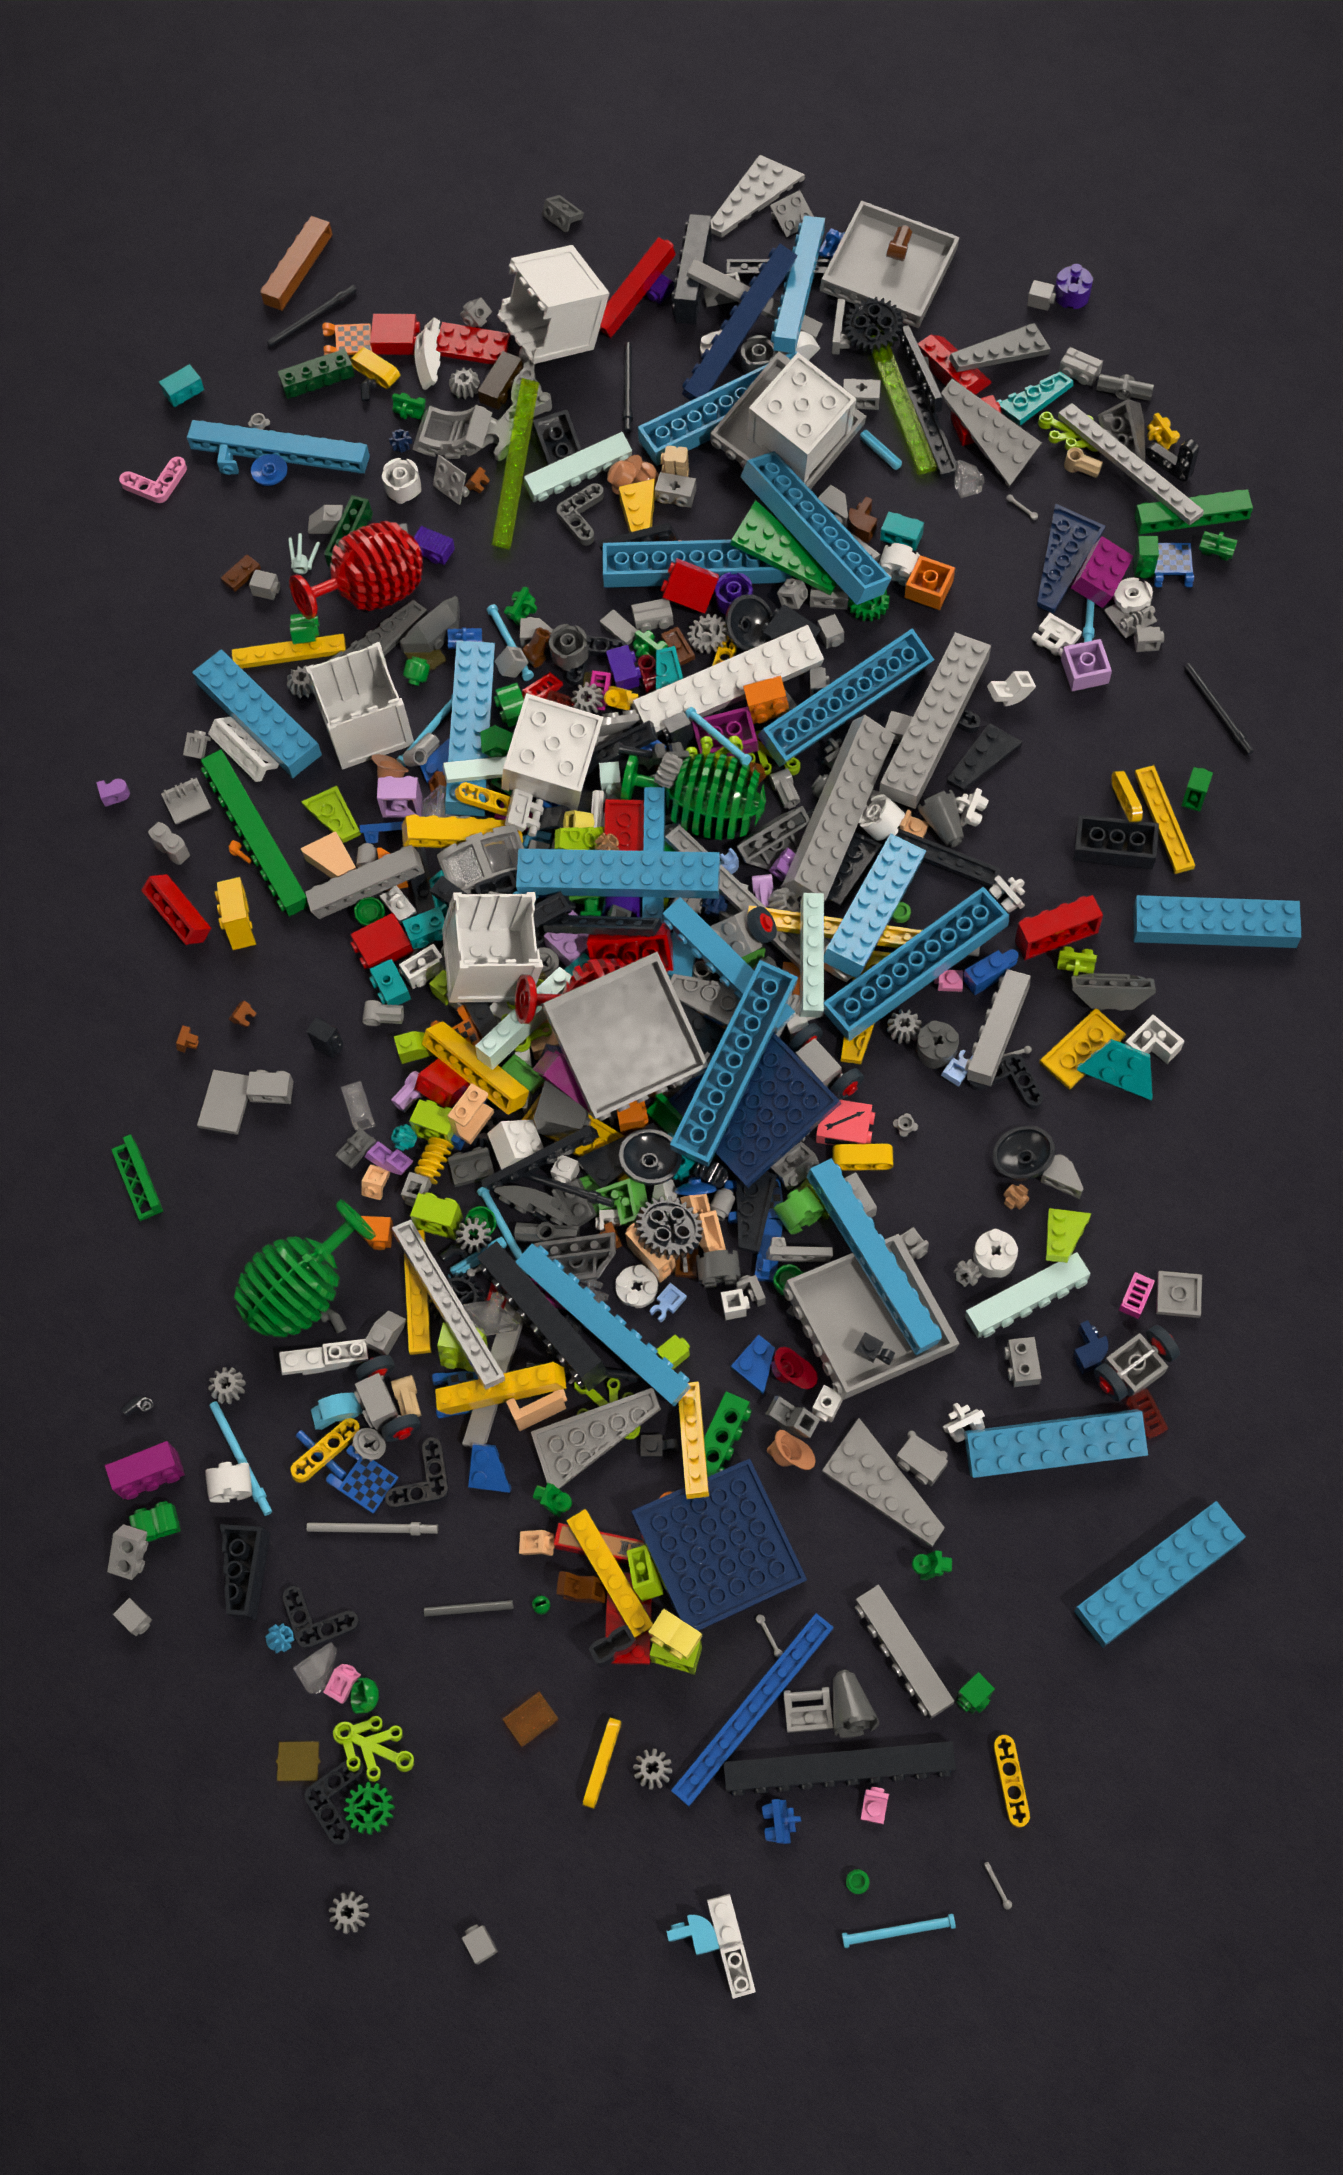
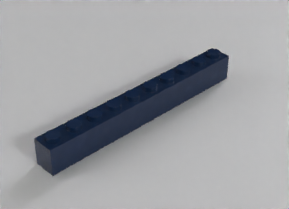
[682,244,798,401]

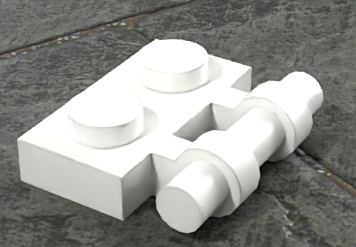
[1031,613,1082,657]
[505,788,544,837]

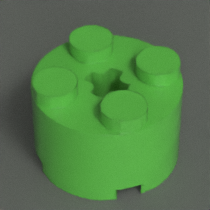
[774,1187,824,1235]

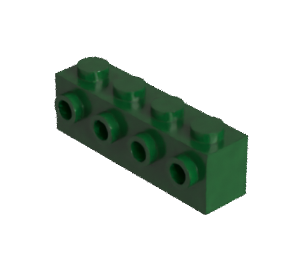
[277,349,355,399]
[324,495,373,568]

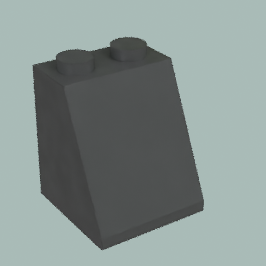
[534,1081,593,1139]

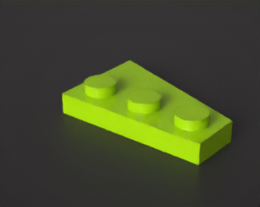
[302,786,361,843]
[554,826,605,850]
[1046,1208,1091,1263]

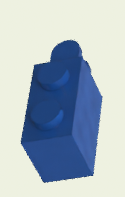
[963,949,1018,995]

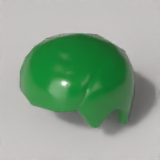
[354,897,385,926]
[465,1206,497,1238]
[773,1264,803,1296]
[351,1678,379,1713]

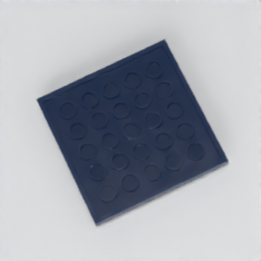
[668,1032,842,1188]
[630,1459,807,1631]

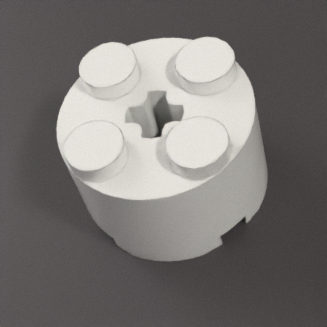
[382,458,421,504]
[879,543,920,586]
[858,794,905,841]
[973,1229,1018,1278]
[205,1462,252,1503]

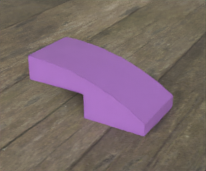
[365,1141,413,1175]

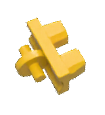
[1147,413,1180,450]
[604,686,638,710]

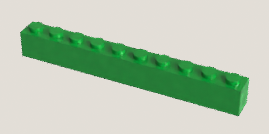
[201,749,309,916]

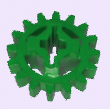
[848,590,889,621]
[344,1782,395,1835]

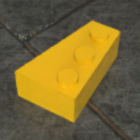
[619,479,655,533]
[215,877,256,950]

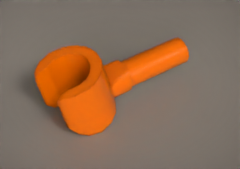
[229,840,252,864]

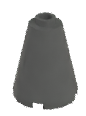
[917,790,964,847]
[833,1670,879,1738]

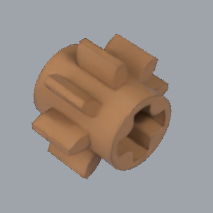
[594,833,619,850]
[1003,1184,1030,1210]

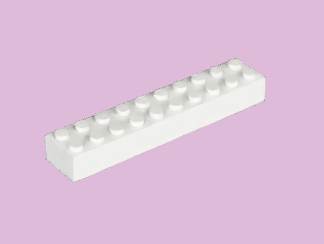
[632,625,824,737]

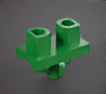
[392,393,425,420]
[1199,531,1238,561]
[504,587,537,626]
[633,630,668,662]
[581,897,603,916]
[533,1483,572,1517]
[912,1550,952,1580]

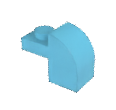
[311,1393,362,1430]
[667,1915,720,1955]

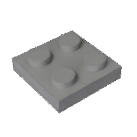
[1156,1271,1202,1318]

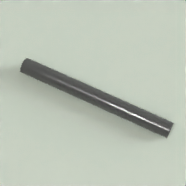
[424,1600,513,1616]

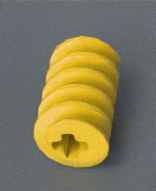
[415,1137,454,1184]

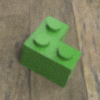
[596,1178,648,1226]

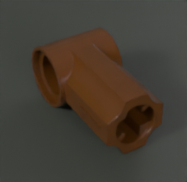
[886,225,912,262]
[522,627,551,668]

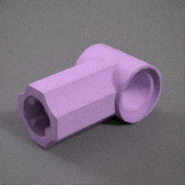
[752,874,773,908]
[391,1071,424,1112]

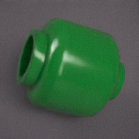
[403,656,430,686]

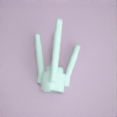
[288,533,320,574]

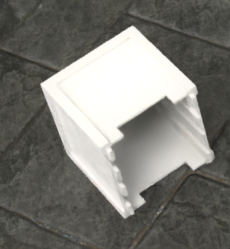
[497,245,609,364]
[747,353,856,483]
[306,642,414,770]
[501,693,603,810]
[442,892,543,1003]

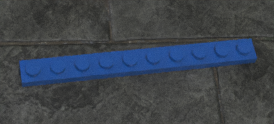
[671,1613,834,1806]

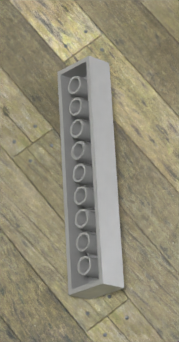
[879,632,991,809]
[782,715,895,901]

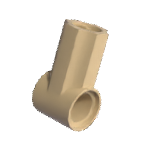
[1064,447,1103,478]
[391,1375,421,1417]

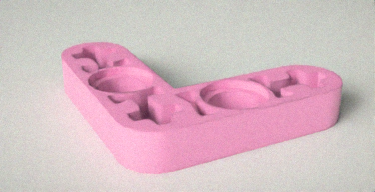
[119,457,187,503]

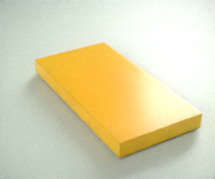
[1039,1008,1126,1090]

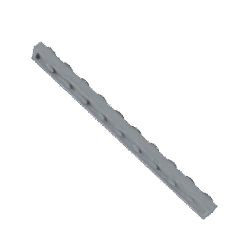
[1058,403,1204,526]
[665,825,800,969]
[392,1220,505,1390]

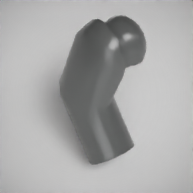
[320,1308,347,1334]

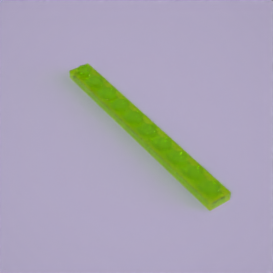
[870,334,936,475]
[492,378,539,549]

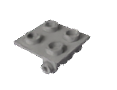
[770,190,814,237]
[433,455,469,505]
[1104,594,1157,638]
[161,778,211,824]

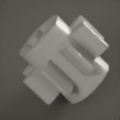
[954,1259,982,1287]

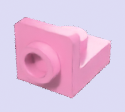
[934,970,963,992]
[323,1664,361,1704]
[860,1787,889,1825]

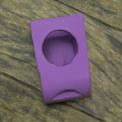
[96,779,130,807]
[769,848,795,881]

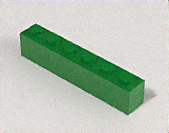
[1135,489,1253,534]

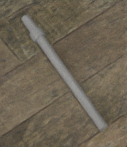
[307,1522,438,1536]

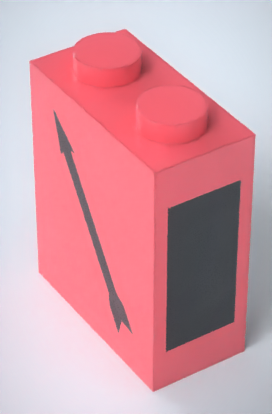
[816,1100,875,1146]

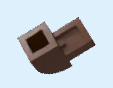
[848,497,877,544]
[556,1572,606,1603]

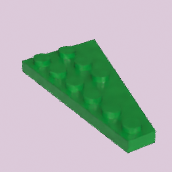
[730,500,837,596]

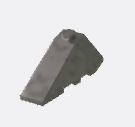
[1098,399,1145,462]

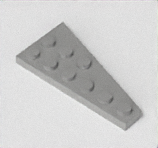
[711,155,805,238]
[941,379,1042,488]
[670,974,801,1037]
[531,1388,661,1489]
[822,1418,945,1547]

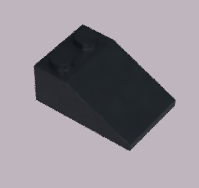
[531,409,582,465]

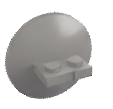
[594,709,640,748]

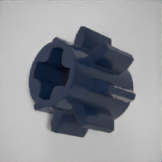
[389,429,413,453]
[701,894,728,917]

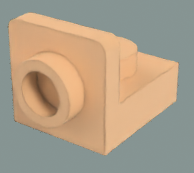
[899,810,929,838]
[362,1164,390,1200]
[519,1530,555,1556]

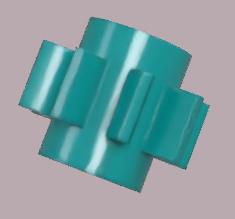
[391,1124,417,1151]

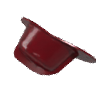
[770,1347,818,1389]

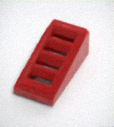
[522,673,563,700]

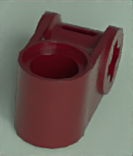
[638,655,656,694]

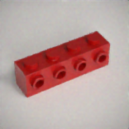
[141,874,211,945]

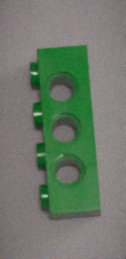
[704,1391,752,1477]

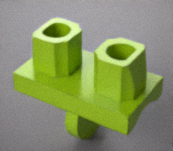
[1057,946,1097,976]

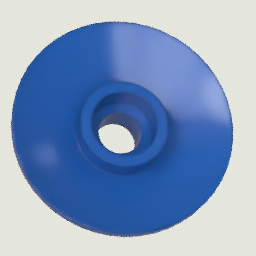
[251,454,287,486]
[674,1177,716,1195]

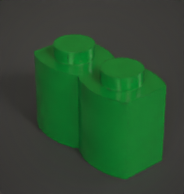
[290,613,319,644]
[494,683,524,727]
[129,1501,181,1542]

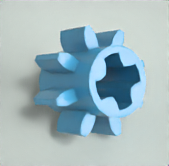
[265,1623,294,1653]

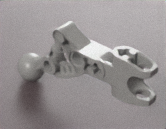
[481,347,552,461]

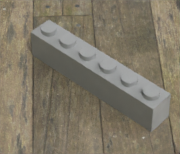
[306,845,425,919]
[965,969,1031,1086]
[855,1585,954,1719]

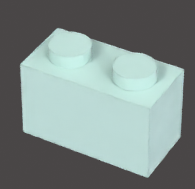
[599,761,622,803]

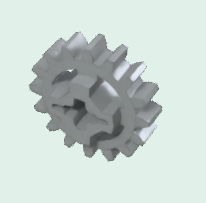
[687,614,728,654]

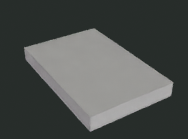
[197,1070,249,1135]

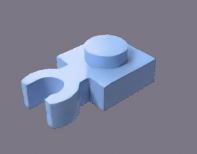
[720,848,739,874]
[941,1050,973,1086]
[650,1283,687,1322]

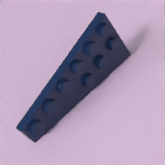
[1037,503,1106,614]

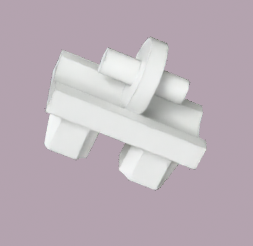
[955,788,989,827]
[989,875,1025,912]
[380,885,417,924]
[943,1403,985,1442]

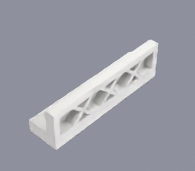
[208,717,279,782]

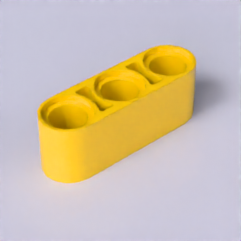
[350,347,400,389]
[832,1144,893,1170]

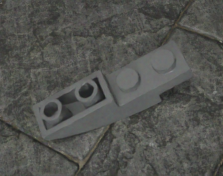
[494,1186,574,1225]

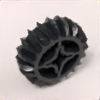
[428,1272,486,1325]

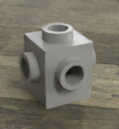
[460,298,492,328]
[777,579,808,609]

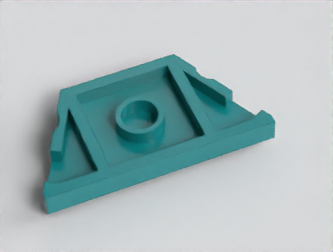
[1077,1039,1153,1100]

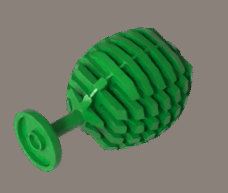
[621,753,766,840]
[234,1199,377,1337]

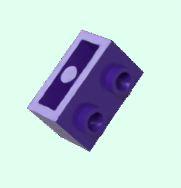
[606,645,642,689]

